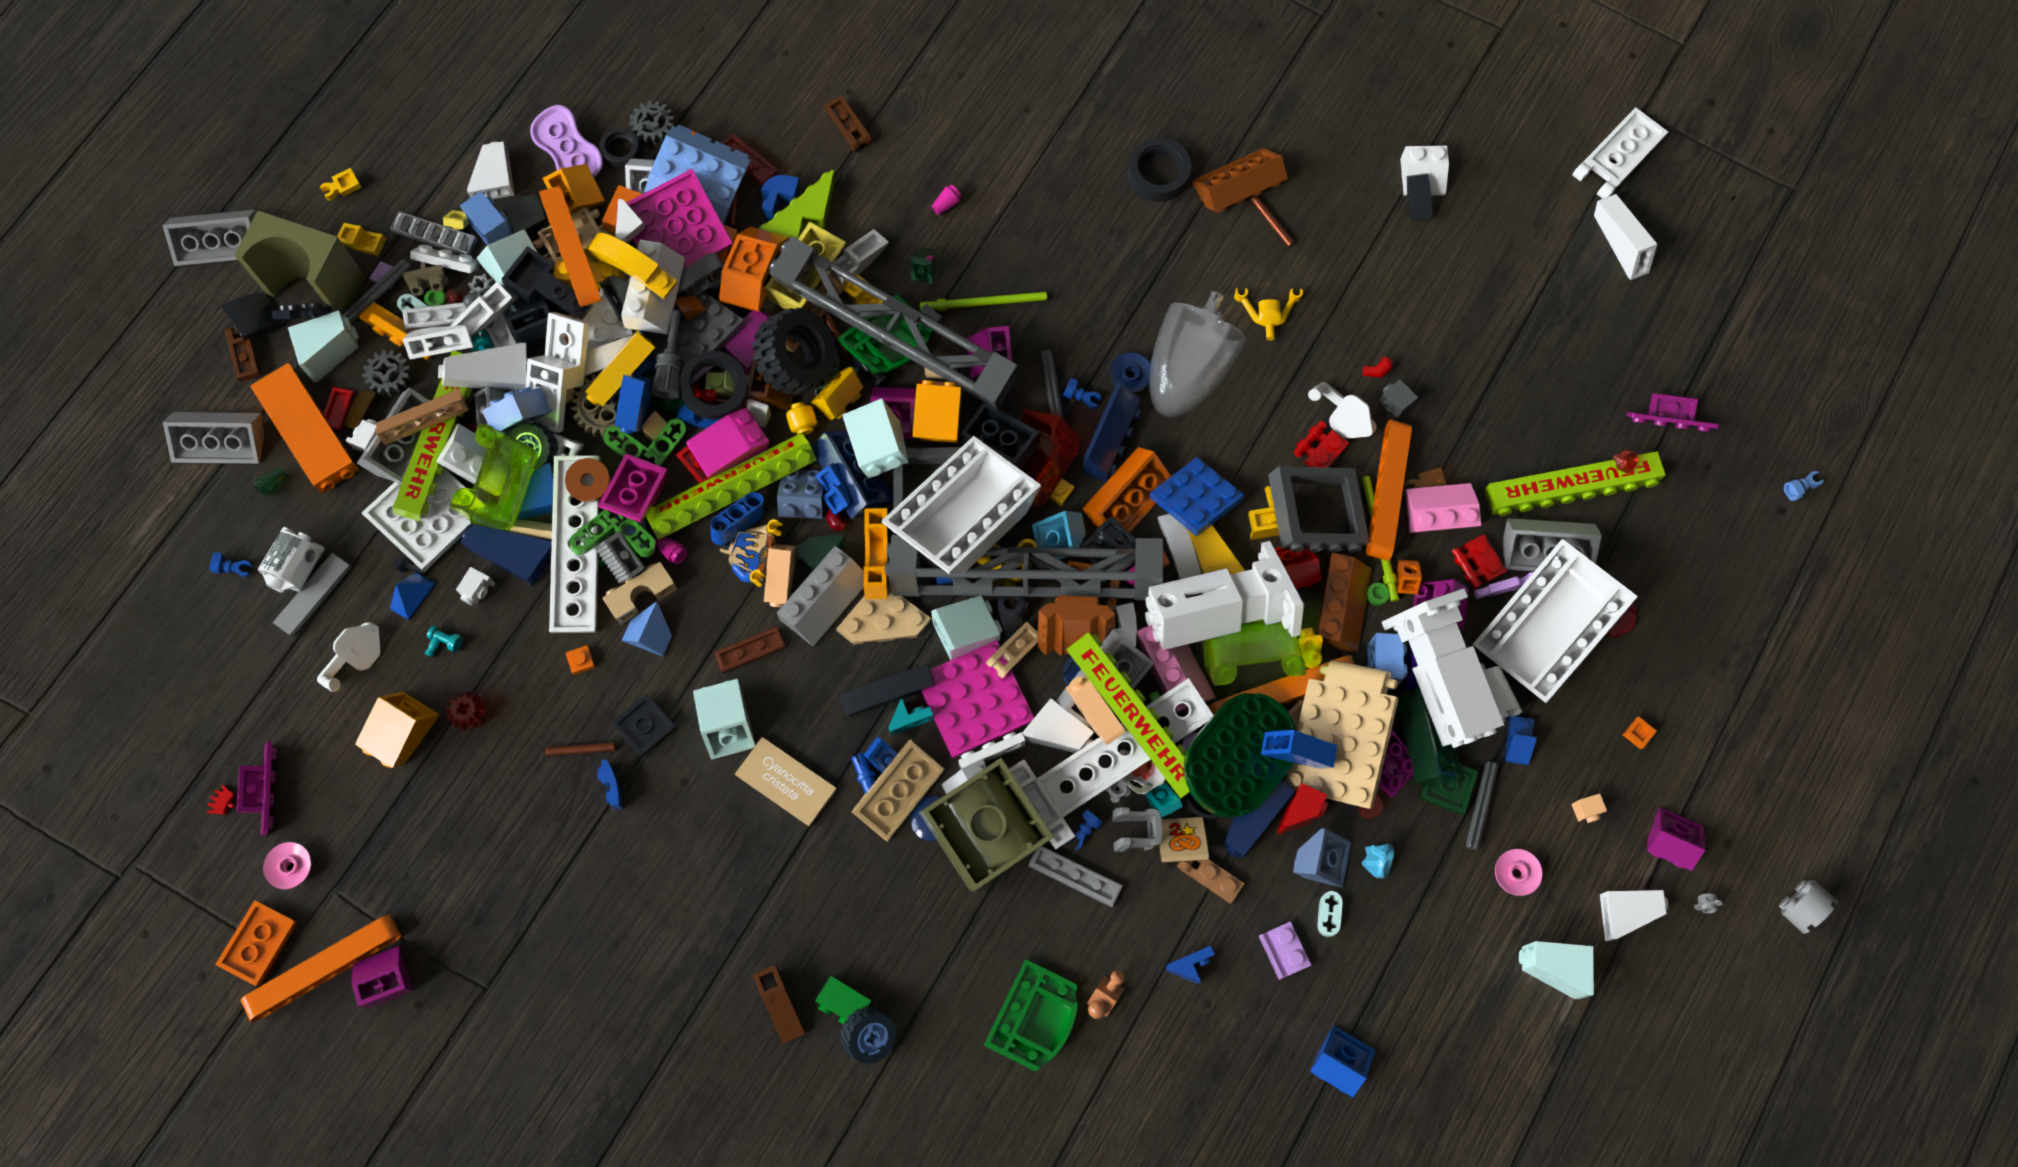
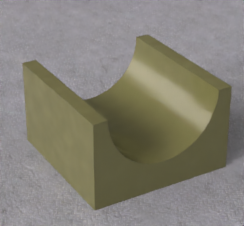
[234,211,366,315]
[919,758,1054,891]

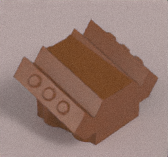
[1038,595,1115,657]

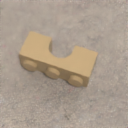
[602,562,678,625]

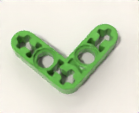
[604,419,686,466]
[570,510,655,557]

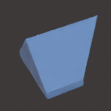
[622,601,673,657]

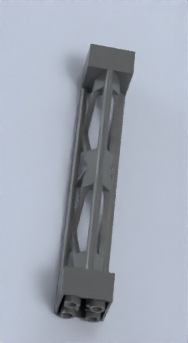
[769,236,1020,409]
[885,535,1163,600]

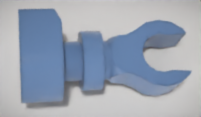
[1784,471,1824,501]

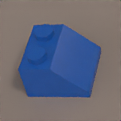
[1310,1025,1376,1097]

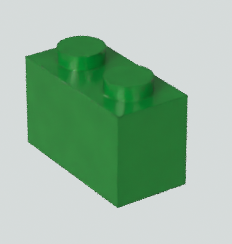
[815,976,873,1024]

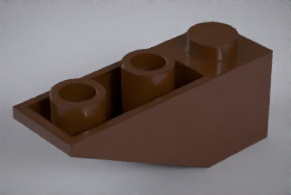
[753,965,805,1044]

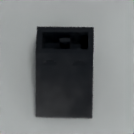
[504,293,551,348]

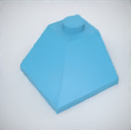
[1032,511,1086,560]

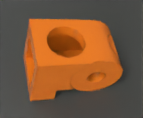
[1397,560,1422,594]

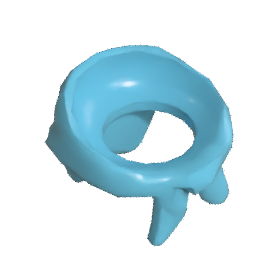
[1362,843,1394,878]

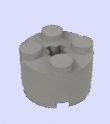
[1778,880,1838,934]

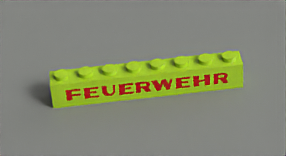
[393,350,473,522]
[646,433,817,540]
[1484,451,1666,516]
[1066,632,1190,798]

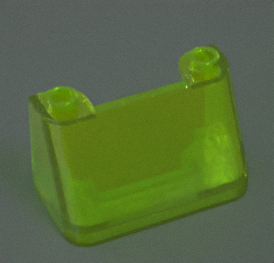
[449,423,538,530]
[1203,619,1306,686]

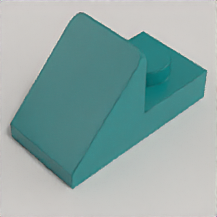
[888,699,934,736]
[1142,781,1183,818]

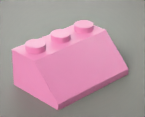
[1405,483,1481,533]

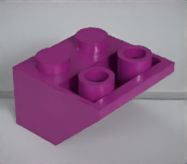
[967,326,1012,380]
[1413,579,1468,631]
[352,946,414,1009]

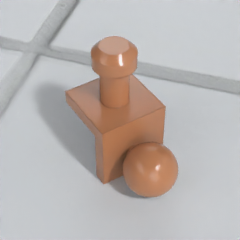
[1087,970,1125,1019]

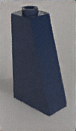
[461,524,552,586]
[1223,780,1295,859]

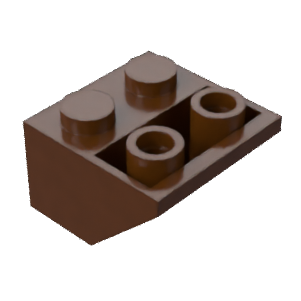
[745,359,794,410]

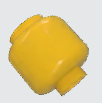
[786,402,817,435]

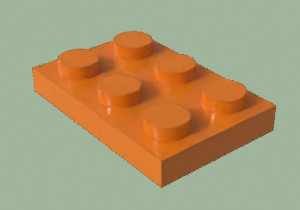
[215,900,298,987]

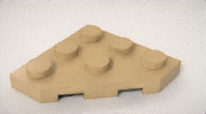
[836,587,931,645]

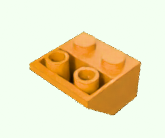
[543,164,605,215]

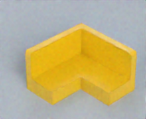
[1248,486,1279,540]

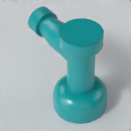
[425,626,463,658]

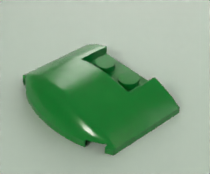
[837,295,932,374]
[984,959,1078,1072]

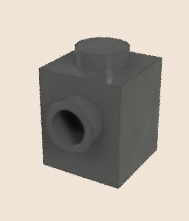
[1380,380,1418,418]

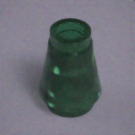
[253,466,288,498]

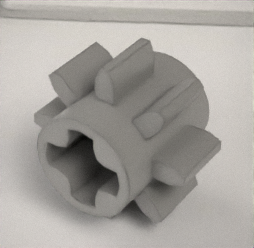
[468,274,495,296]

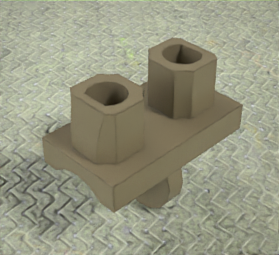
[403,262,449,296]

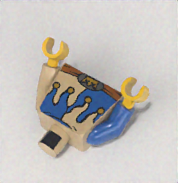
[720,519,783,587]

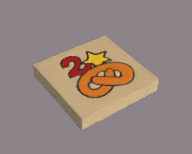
[1159,817,1209,862]

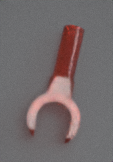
[445,289,461,304]

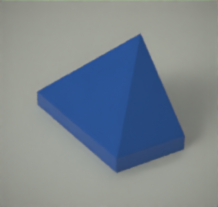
[390,572,435,621]

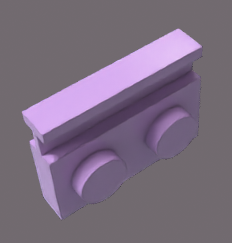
[1259,921,1311,980]

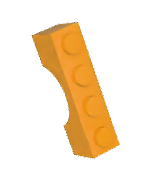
[864,508,888,600]

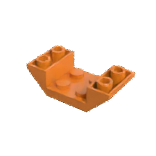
[719,227,790,312]

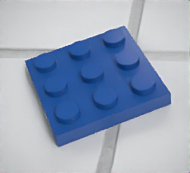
[1150,457,1244,536]

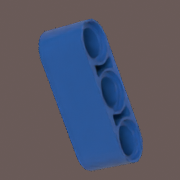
[710,492,764,545]

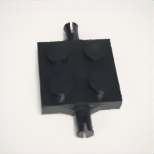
[272,302,332,320]

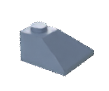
[1293,829,1351,887]

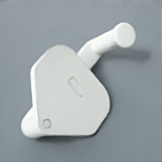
[1308,382,1377,438]
[317,622,380,692]

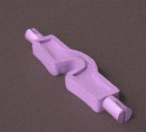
[1474,571,1535,599]

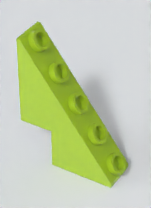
[759,170,835,239]

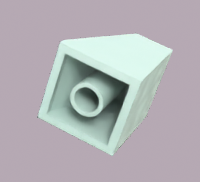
[477,230,537,297]
[288,311,359,383]
[843,398,908,478]
[931,595,1002,660]
[693,679,755,760]
[1519,941,1594,999]

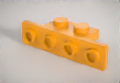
[360,302,432,360]

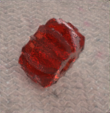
[446,691,487,731]

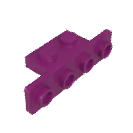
[1626,393,1719,432]
[237,741,276,836]

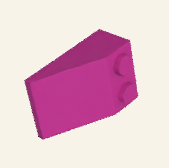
[686,407,769,478]
[598,454,667,522]

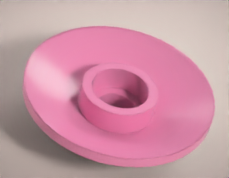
[263,842,312,889]
[1495,849,1542,896]

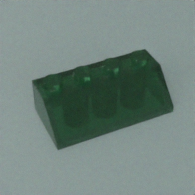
[1397,688,1465,786]

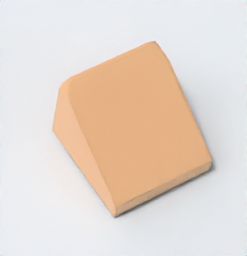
[642,411,667,443]

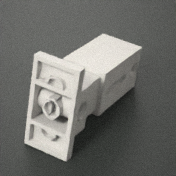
[1145,541,1304,650]
[1382,588,1504,748]

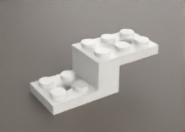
[526,312,589,433]

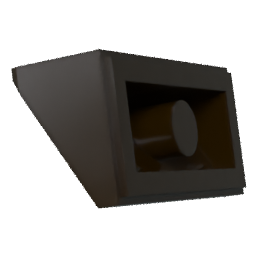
[341,389,381,432]

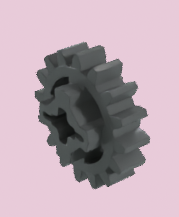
[629,101,675,145]
[362,350,412,396]

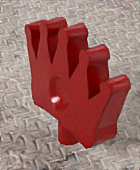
[207,785,236,815]

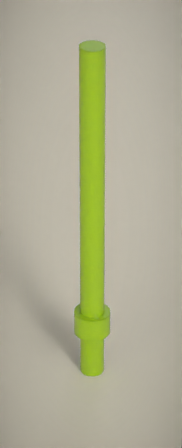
[920,292,1047,312]
[1361,476,1400,602]

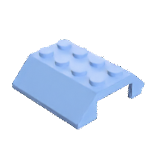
[643,124,751,225]

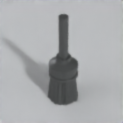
[651,311,684,399]

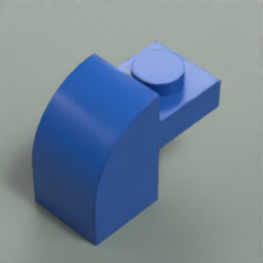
[761,175,801,220]

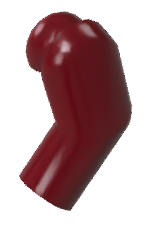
[826,508,845,532]

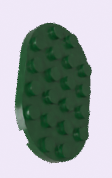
[1184,693,1297,818]

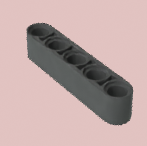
[675,252,724,305]

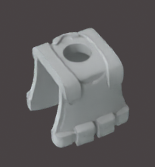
[1112,807,1162,852]

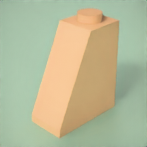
[764,544,798,607]
[1065,675,1126,745]

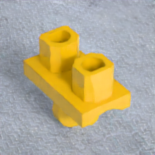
[1295,628,1323,668]

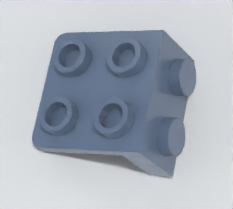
[777,470,824,519]

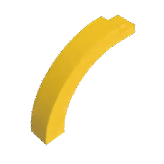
[584,233,678,300]

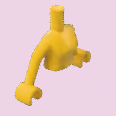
[1234,288,1303,340]

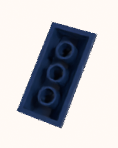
[1082,382,1142,482]
[811,430,894,519]

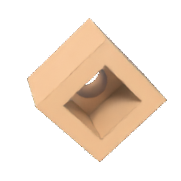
[1572,794,1607,823]

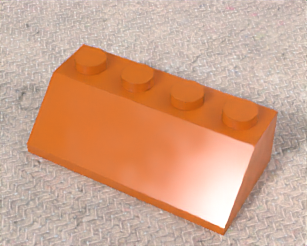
[1082,447,1171,533]

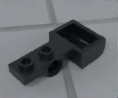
[501,246,594,320]

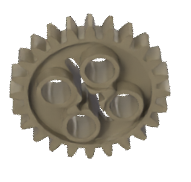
[571,371,621,439]

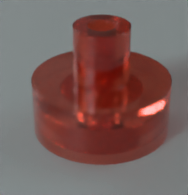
[1614,450,1638,473]
[1131,760,1152,780]
[1358,796,1383,819]

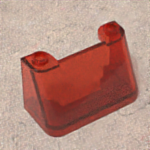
[1019,410,1081,508]

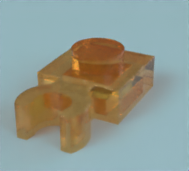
[1405,467,1446,488]

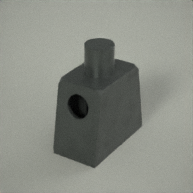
[502,194,549,239]

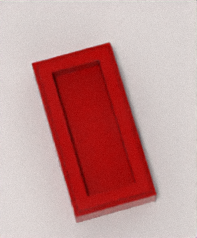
[323,387,355,431]

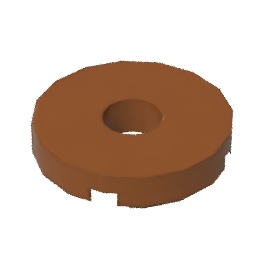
[565,458,611,503]

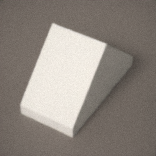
[615,199,646,243]

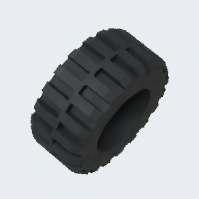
[752,307,838,395]

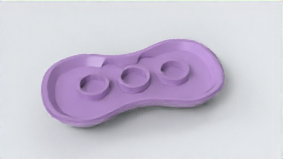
[530,105,603,177]

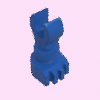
[1063,378,1101,409]
[210,552,253,578]
[1067,809,1103,850]

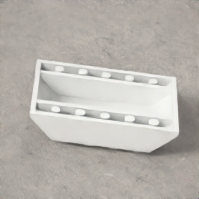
[882,436,1041,574]
[1473,539,1638,703]

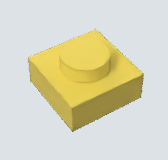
[443,210,470,230]

